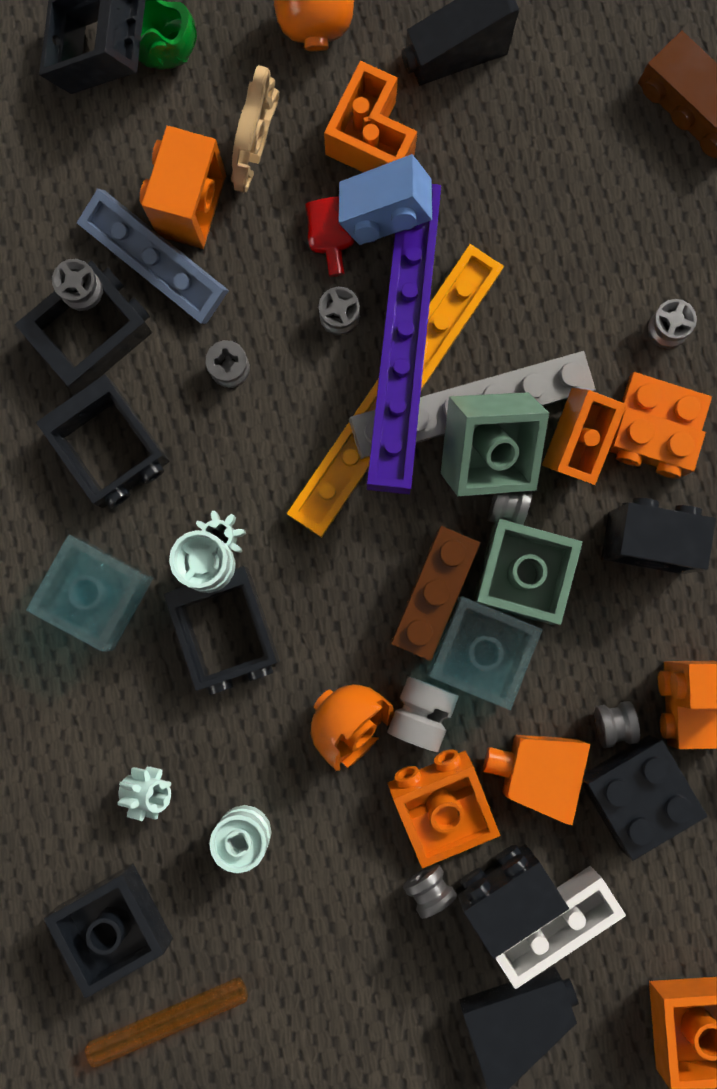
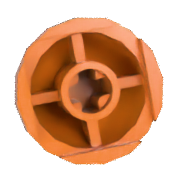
[274,0,354,51]
[310,684,394,771]

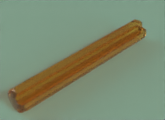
[85,977,248,1068]

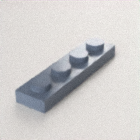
[77,189,229,324]

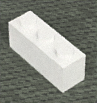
[496,866,626,989]

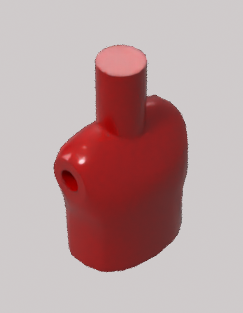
[305,196,355,277]

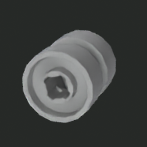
[387,676,459,752]

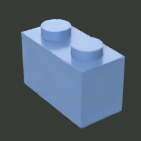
[339,154,432,245]

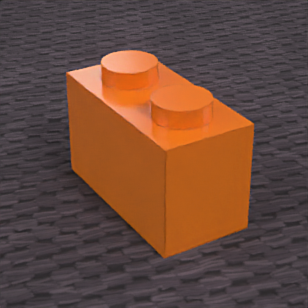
[542,388,627,485]

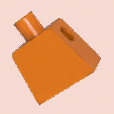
[483,735,590,825]

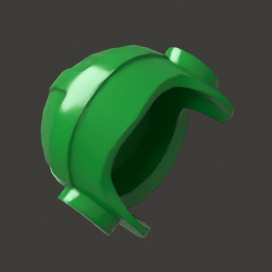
[138,0,197,70]

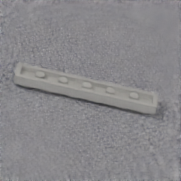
[349,351,596,459]

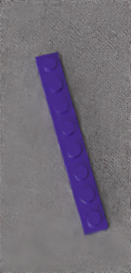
[366,184,441,495]

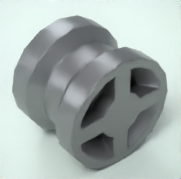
[52,259,103,311]
[318,286,360,335]
[648,299,697,349]
[205,340,250,388]
[488,491,532,525]
[594,701,640,748]
[403,864,457,919]

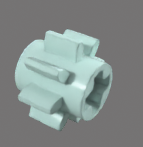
[196,510,246,553]
[117,766,171,821]

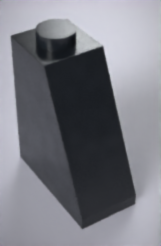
[401,0,519,86]
[459,967,579,1089]

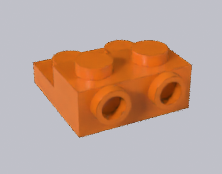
[609,372,712,479]
[387,750,500,869]

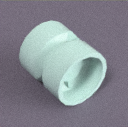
[169,530,236,593]
[209,805,272,873]

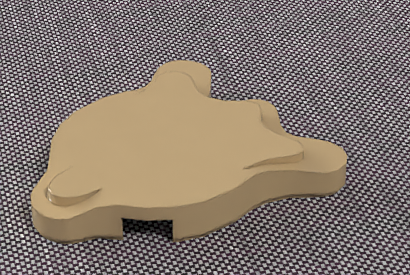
[231,65,279,193]

